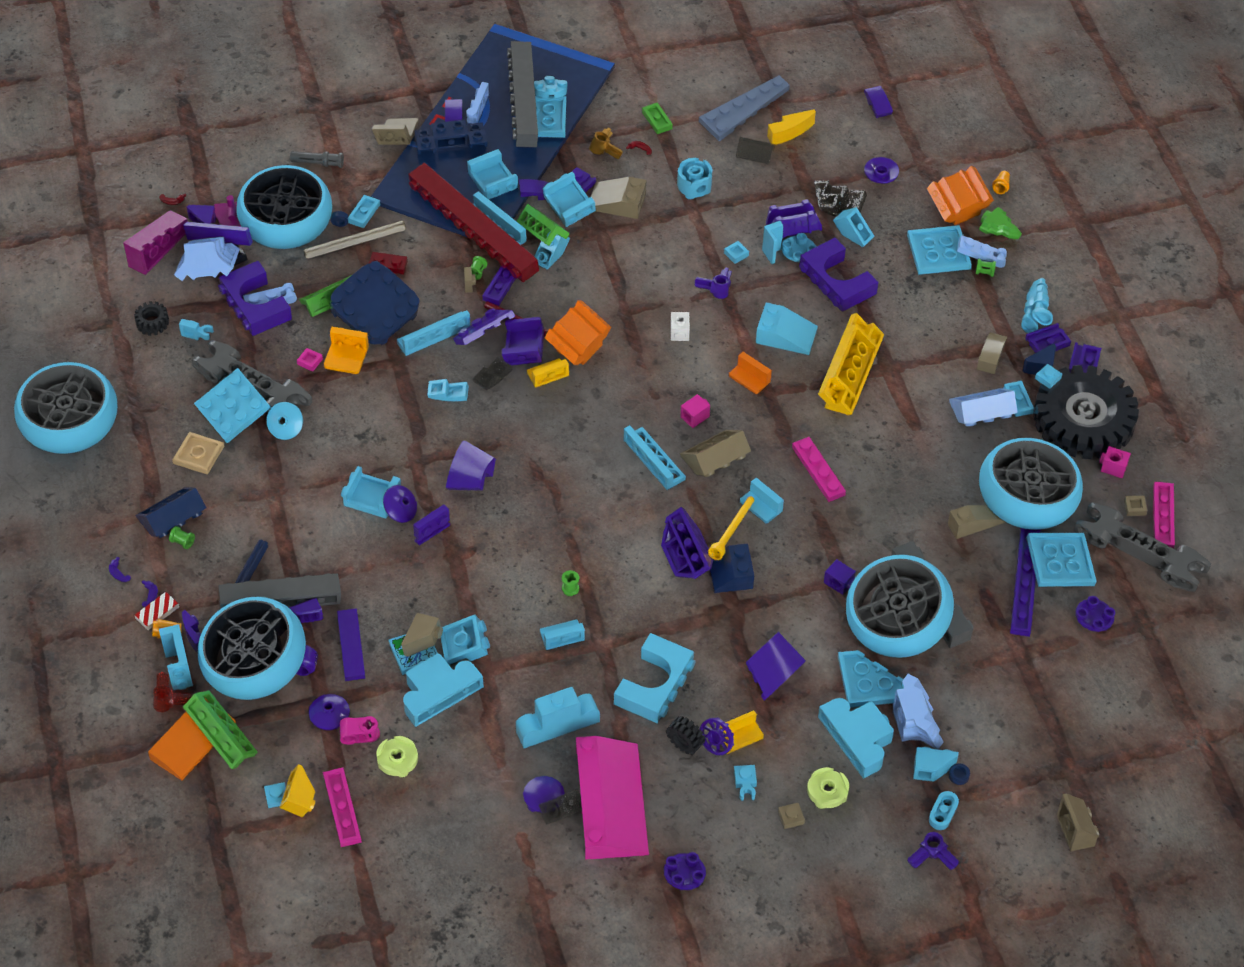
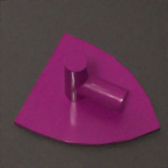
[214,195,241,227]

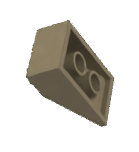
[591,177,647,219]

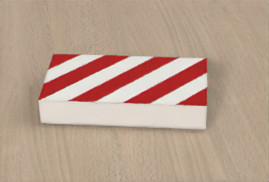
[135,592,179,630]

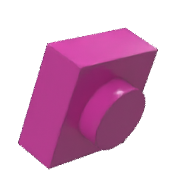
[297,348,323,372]

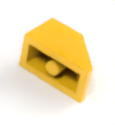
[279,764,315,817]

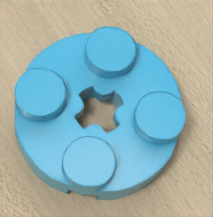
[534,76,567,98]

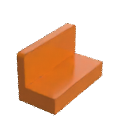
[729,352,772,394]

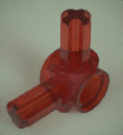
[153,672,193,712]

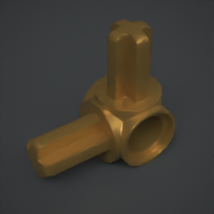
[589,128,623,159]

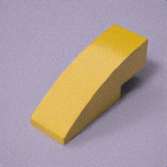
[767,109,816,146]

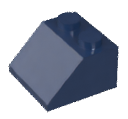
[710,543,754,593]

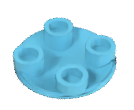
[782,233,817,262]

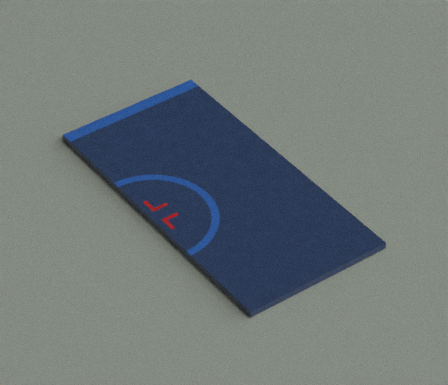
[371,24,615,237]

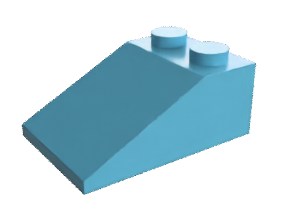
[756,302,818,355]

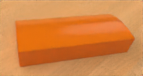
[148,698,236,781]

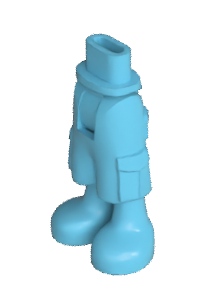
[1021,278,1053,333]

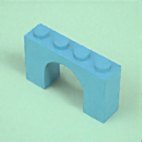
[614,633,695,724]

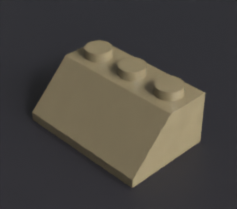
[680,429,751,477]

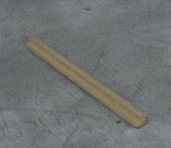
[304,220,406,259]

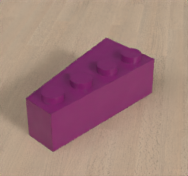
[123,210,188,275]

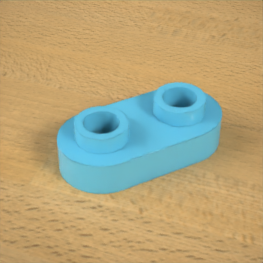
[929,791,959,830]

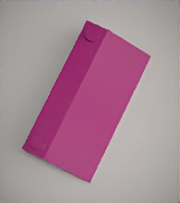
[576,736,649,860]

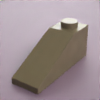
[948,505,1006,539]

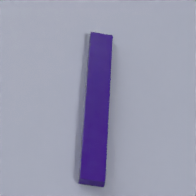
[1010,528,1040,637]

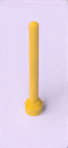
[708,496,754,560]

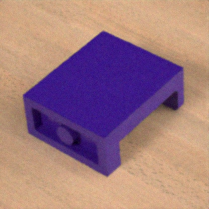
[502,317,544,366]

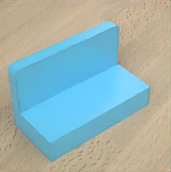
[762,221,783,264]
[740,478,784,523]
[540,619,585,650]

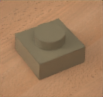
[464,267,476,293]
[1124,496,1147,516]
[778,803,805,829]

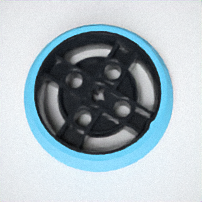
[237,165,332,249]
[198,597,306,700]

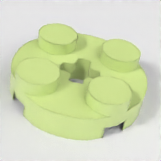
[376,736,418,777]
[807,767,849,809]

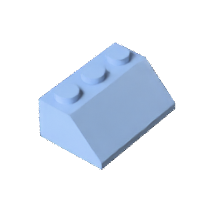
[949,388,1018,426]

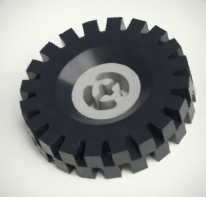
[1033,365,1139,459]

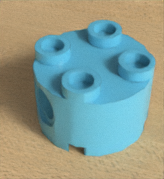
[677,158,713,199]

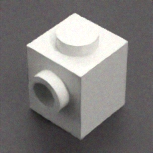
[671,312,690,341]

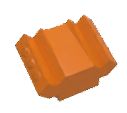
[927,166,994,225]
[545,300,611,365]

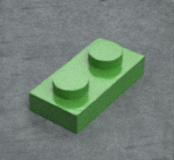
[642,103,673,134]

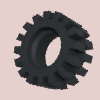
[134,301,169,336]
[666,716,705,755]

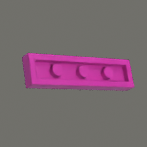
[792,437,846,502]
[1153,482,1175,549]
[323,768,362,847]

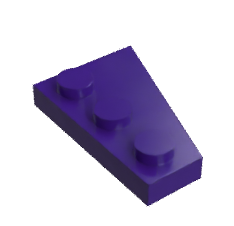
[453,308,515,345]

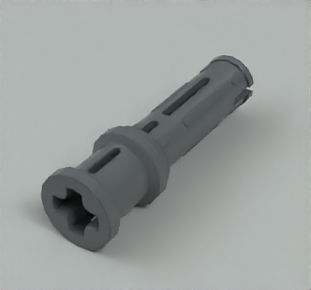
[290,151,344,168]

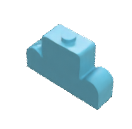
[403,654,484,727]
[516,687,600,748]
[818,698,894,779]

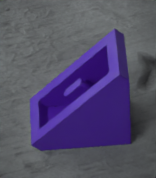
[186,205,216,224]

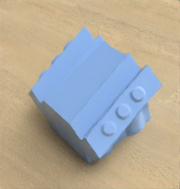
[174,237,240,281]
[893,674,944,750]

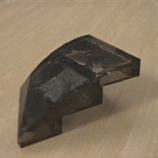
[814,181,867,217]

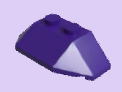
[661,507,714,579]

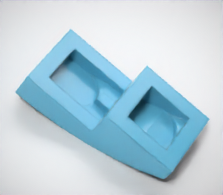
[427,379,469,401]

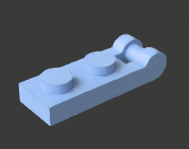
[466,82,489,124]
[957,235,1007,268]
[243,283,297,304]

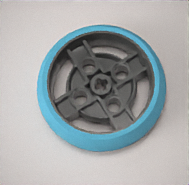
[14,362,117,454]
[979,438,1083,530]
[846,555,954,658]

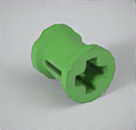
[471,256,488,280]
[975,258,996,277]
[169,526,195,549]
[562,570,579,596]

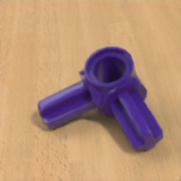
[694,268,732,299]
[907,832,959,870]

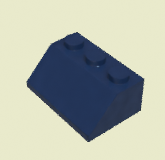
[135,487,206,538]

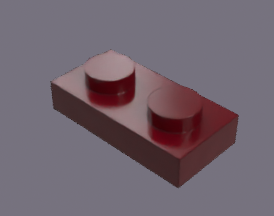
[369,252,408,274]

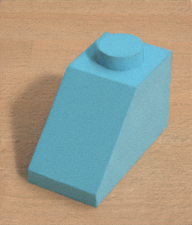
[833,207,874,247]

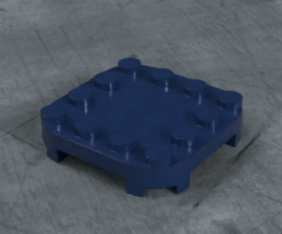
[330,261,420,346]

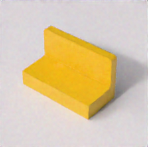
[527,358,569,388]
[719,710,764,754]

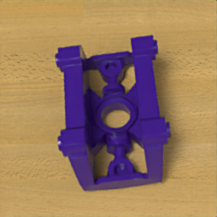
[766,199,822,238]

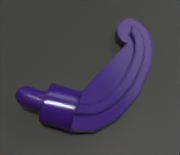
[108,557,131,582]
[142,580,158,607]

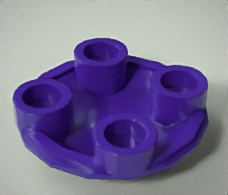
[1075,596,1115,632]
[523,776,565,813]
[664,852,706,890]

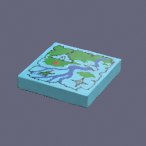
[389,634,438,675]

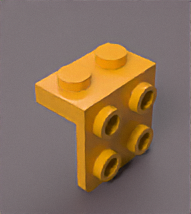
[324,327,369,374]

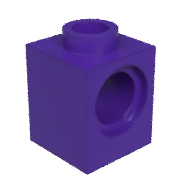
[824,559,856,595]

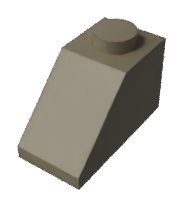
[401,613,443,657]

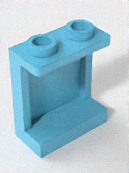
[467,149,518,199]
[543,172,596,227]
[341,466,401,518]
[159,624,193,690]

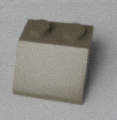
[1057,794,1099,851]

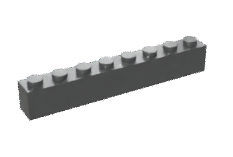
[507,41,538,147]

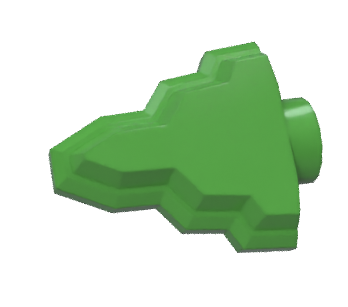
[979,207,1022,239]

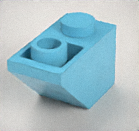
[534,231,570,269]
[913,747,958,782]

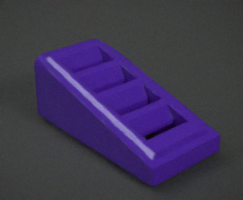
[289,598,323,623]

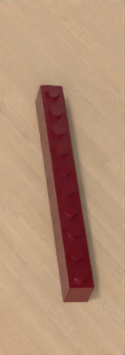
[408,163,540,282]

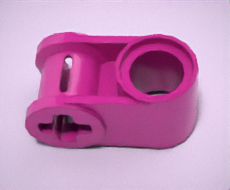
[340,716,380,745]

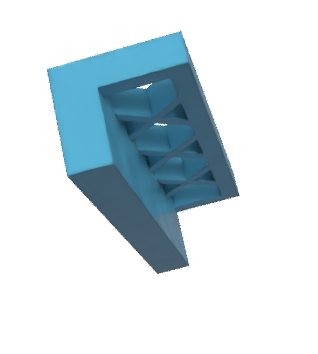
[473,191,527,245]
[397,310,470,356]
[624,425,686,490]

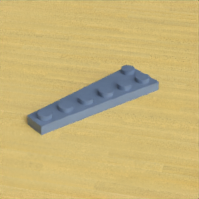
[699,75,790,141]

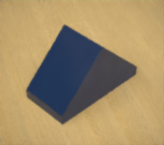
[1022,344,1056,375]

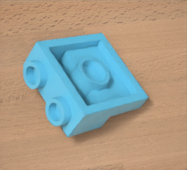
[441,615,490,665]

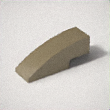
[977,332,1007,374]

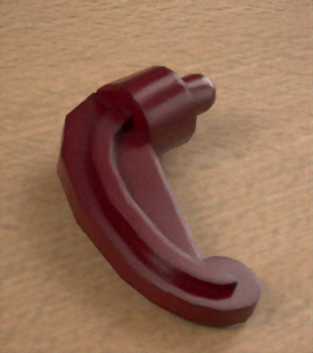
[626,141,652,155]
[159,194,186,205]

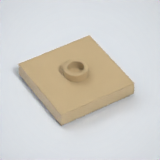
[173,432,224,475]

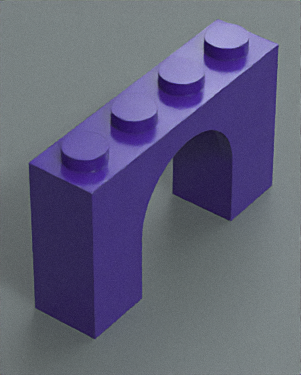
[799,238,878,312]
[218,261,292,336]

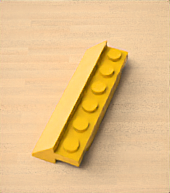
[818,313,884,415]

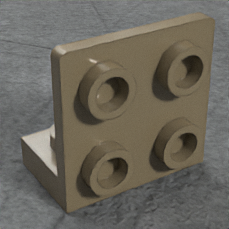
[372,118,419,145]

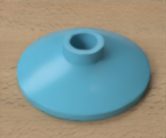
[267,402,303,440]

